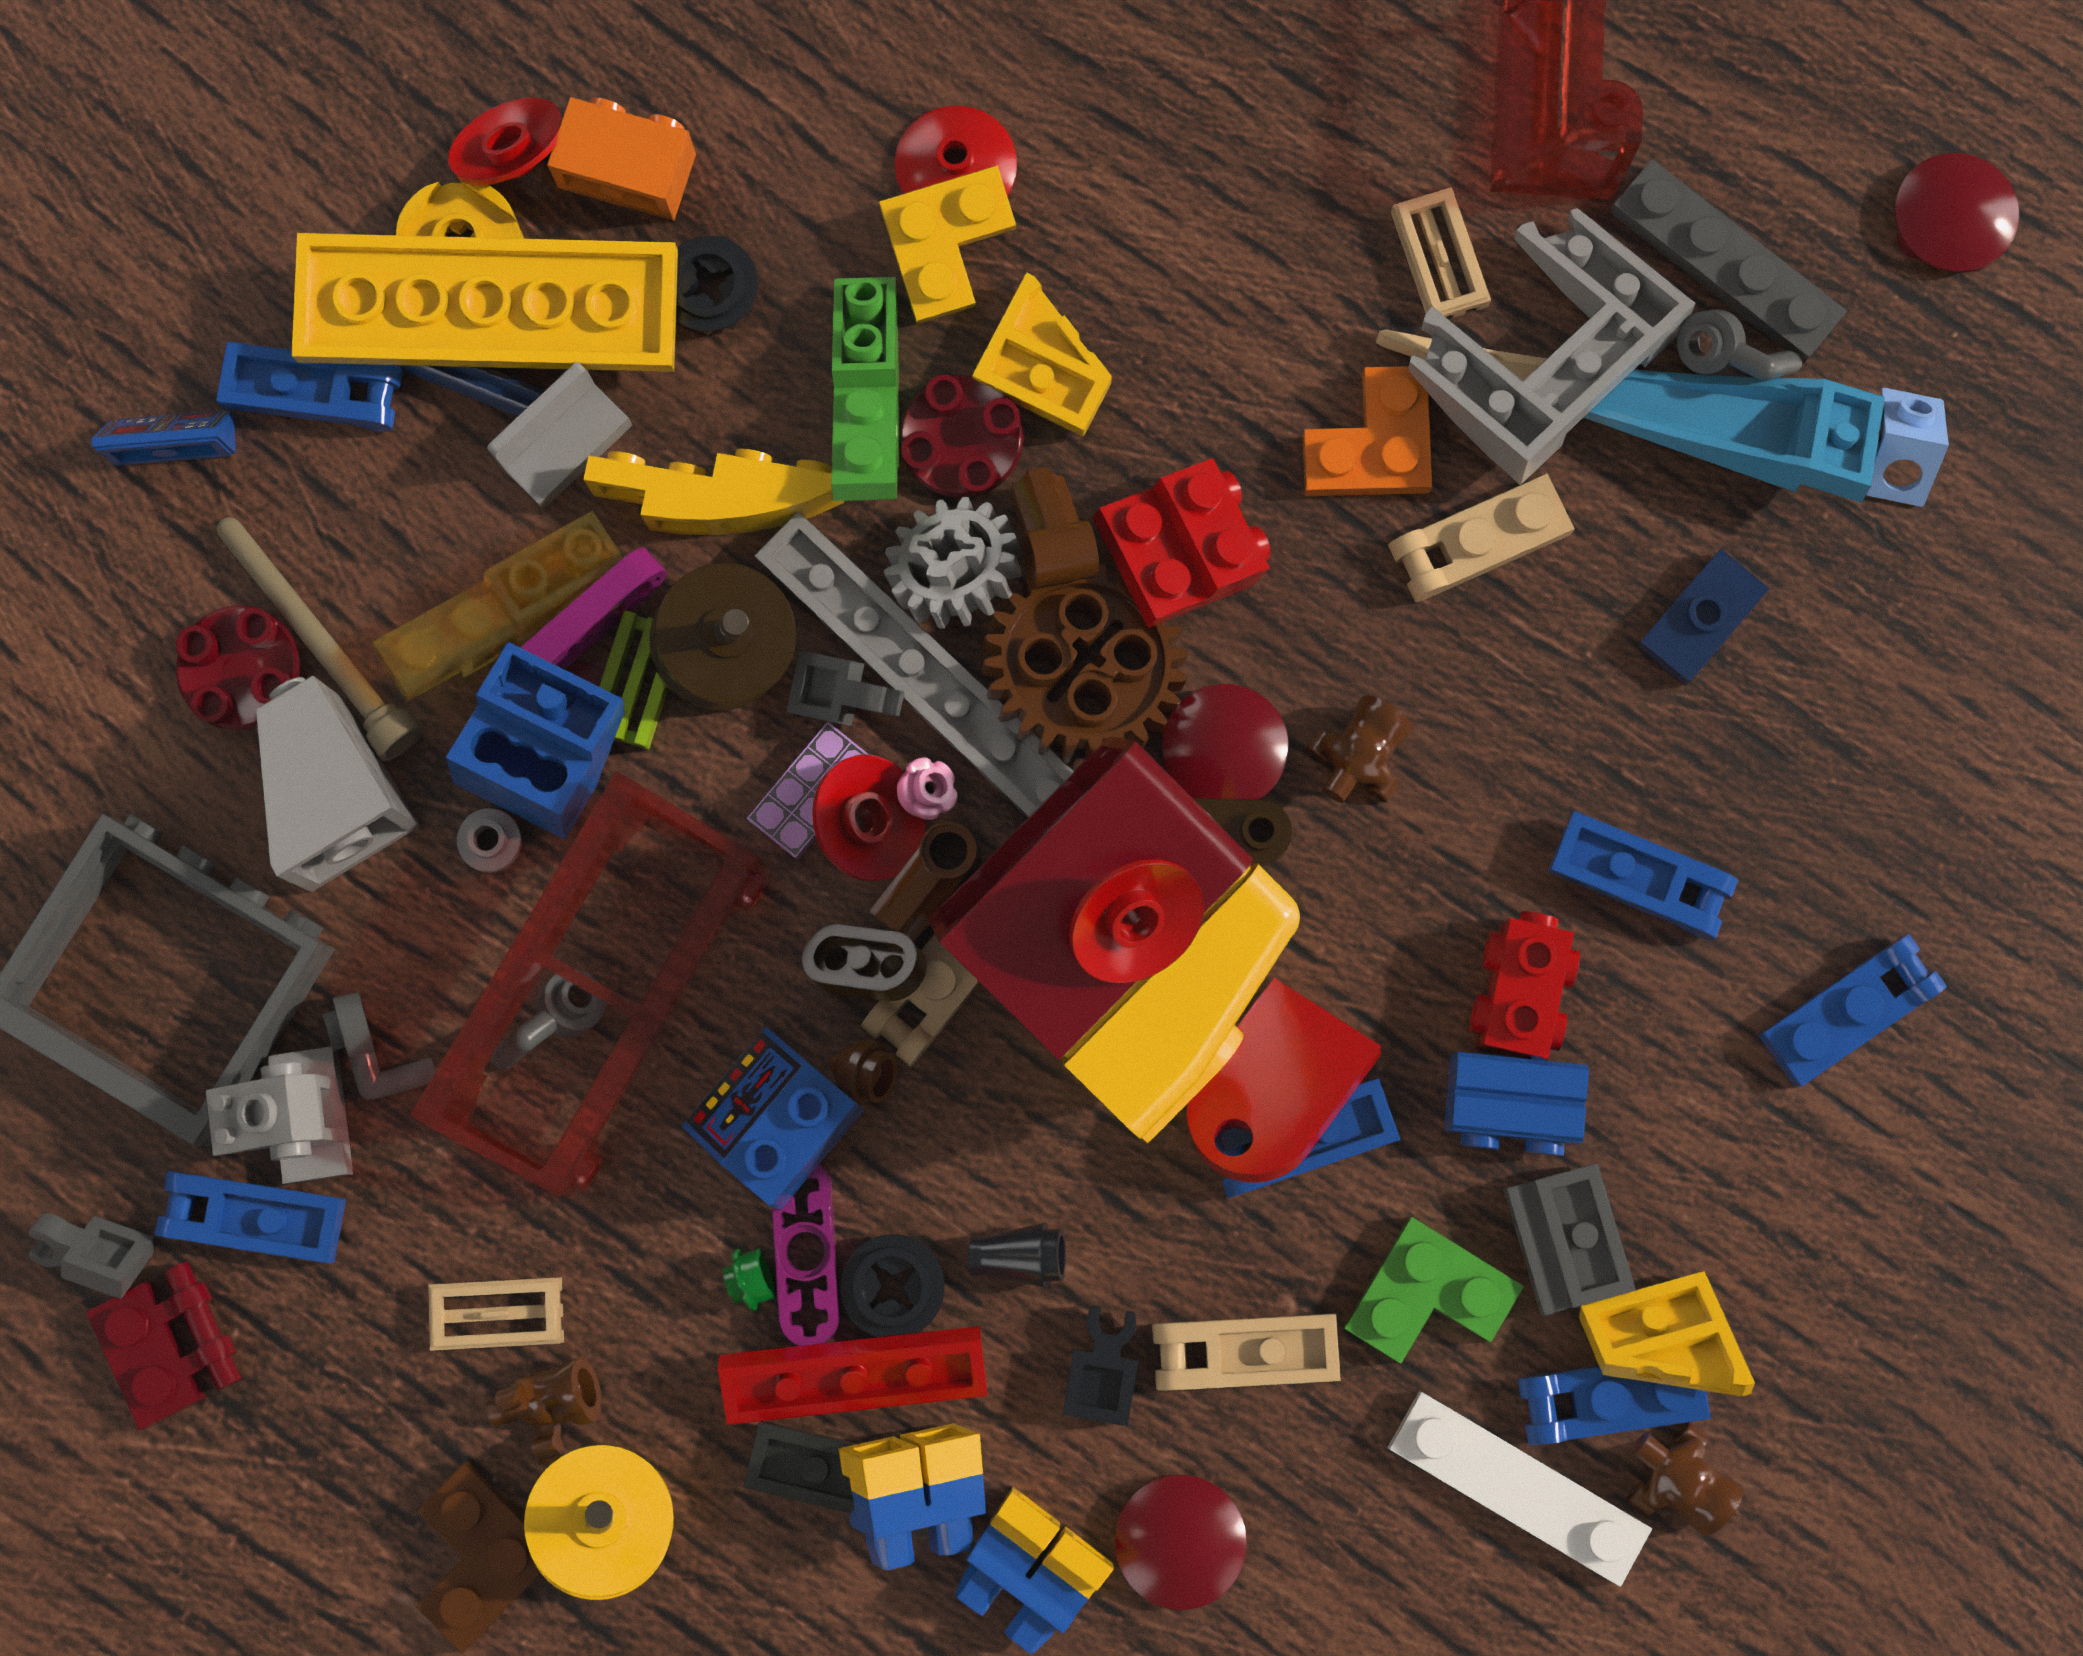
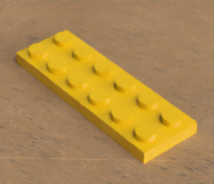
[292,233,678,372]

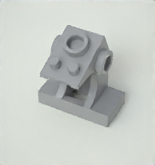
[206,1046,353,1184]

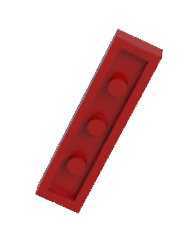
[718,1326,988,1425]

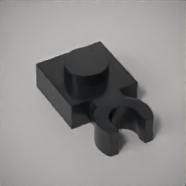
[1063,1305,1139,1426]

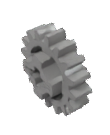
[884,497,1023,629]

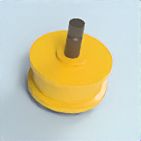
[524,1445,674,1600]

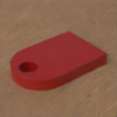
[1187,978,1381,1183]

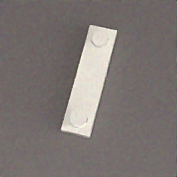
[1387,1391,1652,1587]

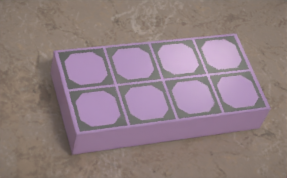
[747,722,869,861]

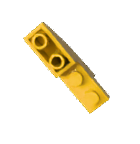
[583,449,844,535]

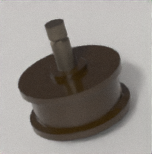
[649,563,797,711]

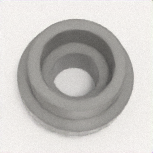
[457,808,522,873]

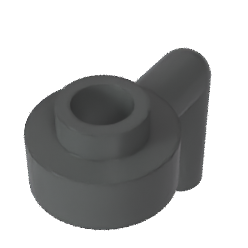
[1677,309,1802,381]
[491,969,606,1070]
[323,991,438,1100]

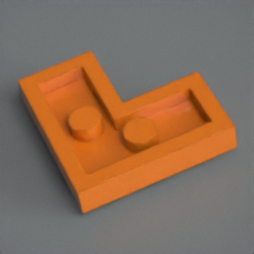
[1303,366,1432,496]

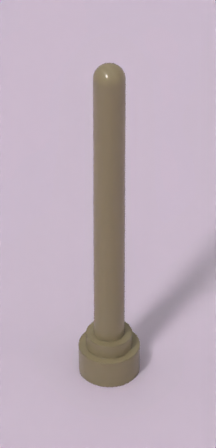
[217,517,422,761]

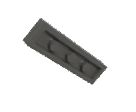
[1609,159,1847,364]

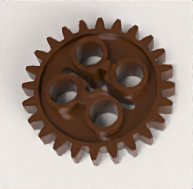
[981,563,1188,763]

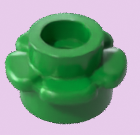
[723,1248,776,1311]

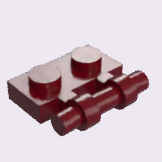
[85,1261,242,1430]

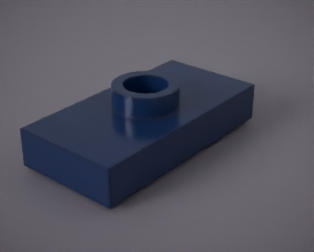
[1637,549,1770,686]

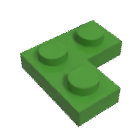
[1343,1217,1524,1364]

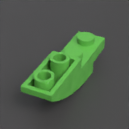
[831,277,899,501]

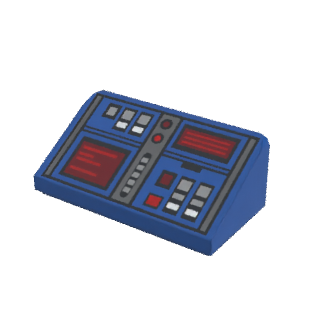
[91,410,236,466]

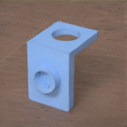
[1867,388,1949,507]

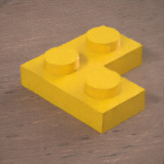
[879,165,1016,324]

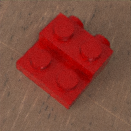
[1092,458,1270,628]

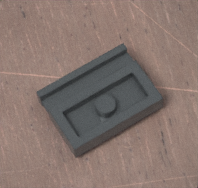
[1503,1163,1636,1316]

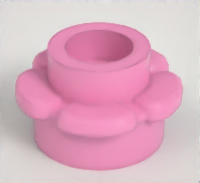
[897,757,957,820]

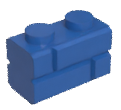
[1444,1052,1589,1156]

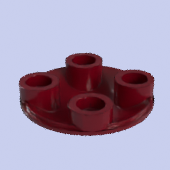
[1894,153,2019,272]
[899,374,1024,498]
[176,605,300,730]
[1162,684,1289,800]
[1115,1475,1247,1610]

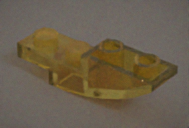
[373,511,624,701]

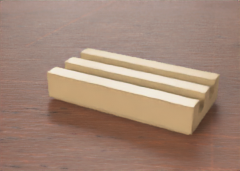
[1391,187,1491,318]
[428,1277,564,1351]

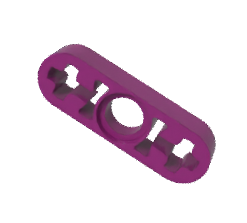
[520,547,667,670]
[772,1163,841,1346]

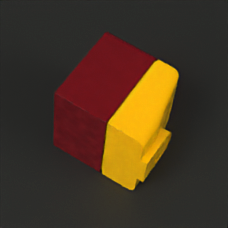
[928,736,1300,1143]

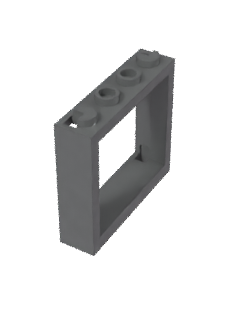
[0,814,335,1147]

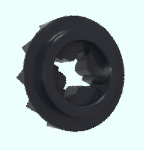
[676,236,759,336]
[841,1234,945,1337]

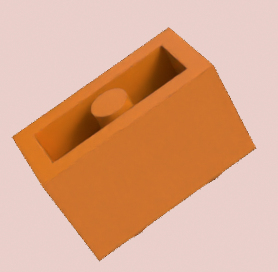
[547,97,696,221]

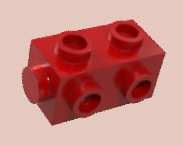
[1469,911,1580,1061]

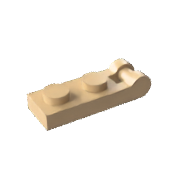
[1388,473,1574,602]
[861,934,980,1067]
[1152,1314,1341,1391]

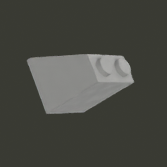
[256,676,421,892]

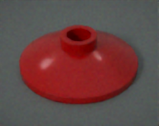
[448,97,563,185]
[895,105,1017,197]
[812,754,926,882]
[1069,859,1204,983]

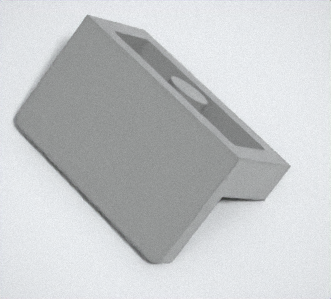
[487,362,632,510]

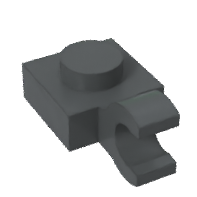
[787,650,904,726]
[29,1213,154,1299]

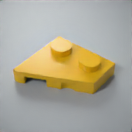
[972,272,1112,437]
[1579,1271,1755,1397]

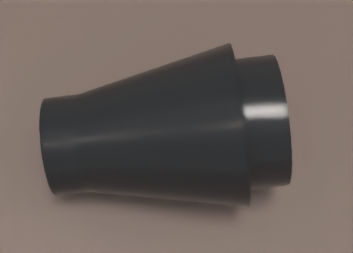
[968,1222,1066,1288]

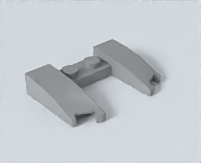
[1408,208,1696,485]

